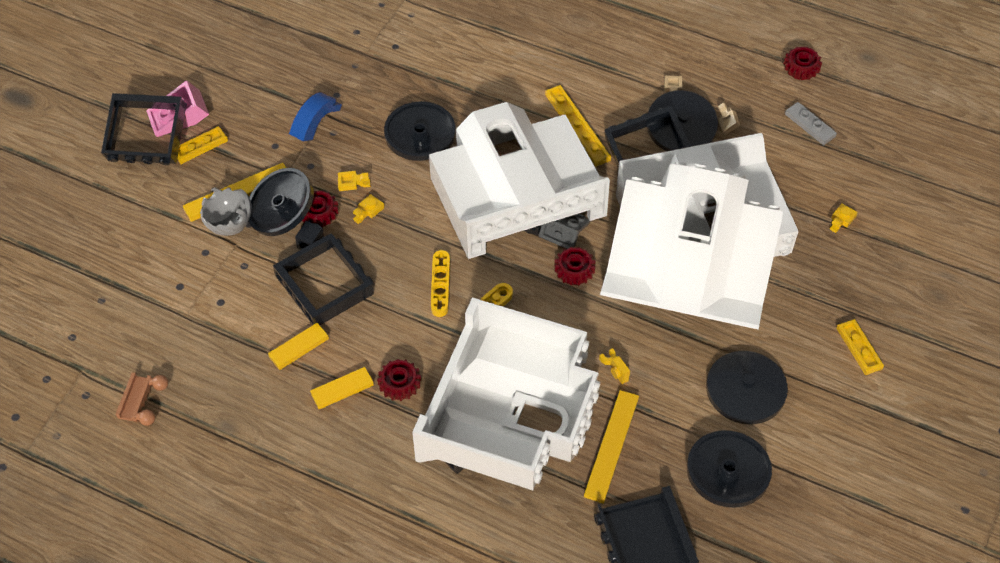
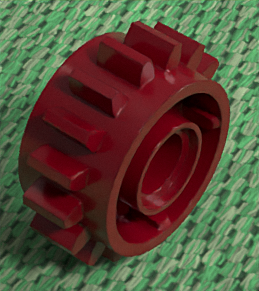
[783,47,822,80]
[302,190,339,227]
[554,247,596,286]
[377,359,421,401]

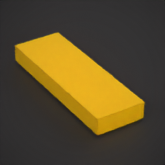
[177,126,228,164]
[836,319,884,375]
[268,323,329,370]
[310,367,374,410]

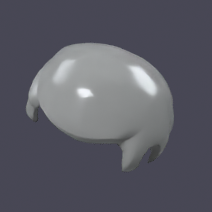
[200,187,252,236]

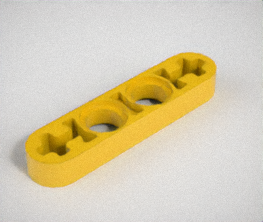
[431,250,450,317]

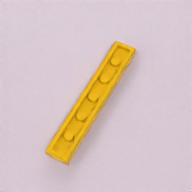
[545,85,611,167]
[182,163,286,222]
[584,390,639,504]

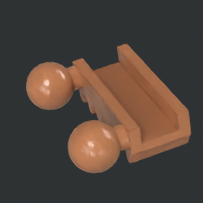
[116,373,168,426]

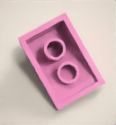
[147,81,209,137]

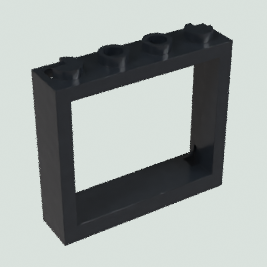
[101,93,187,165]
[604,105,691,169]
[273,233,374,325]

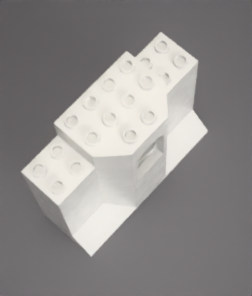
[429,102,610,259]
[616,133,798,257]
[600,162,784,329]
[412,298,601,490]

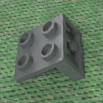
[539,214,590,249]

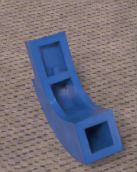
[289,92,342,141]

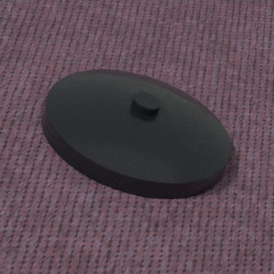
[647,90,718,151]
[384,101,456,161]
[248,168,314,236]
[706,351,788,424]
[687,430,772,508]

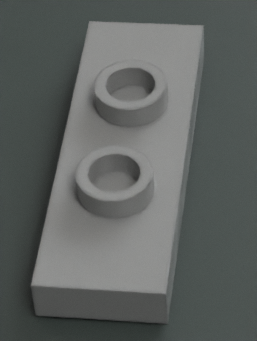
[785,102,837,146]

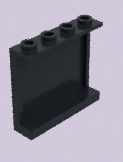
[594,486,699,563]

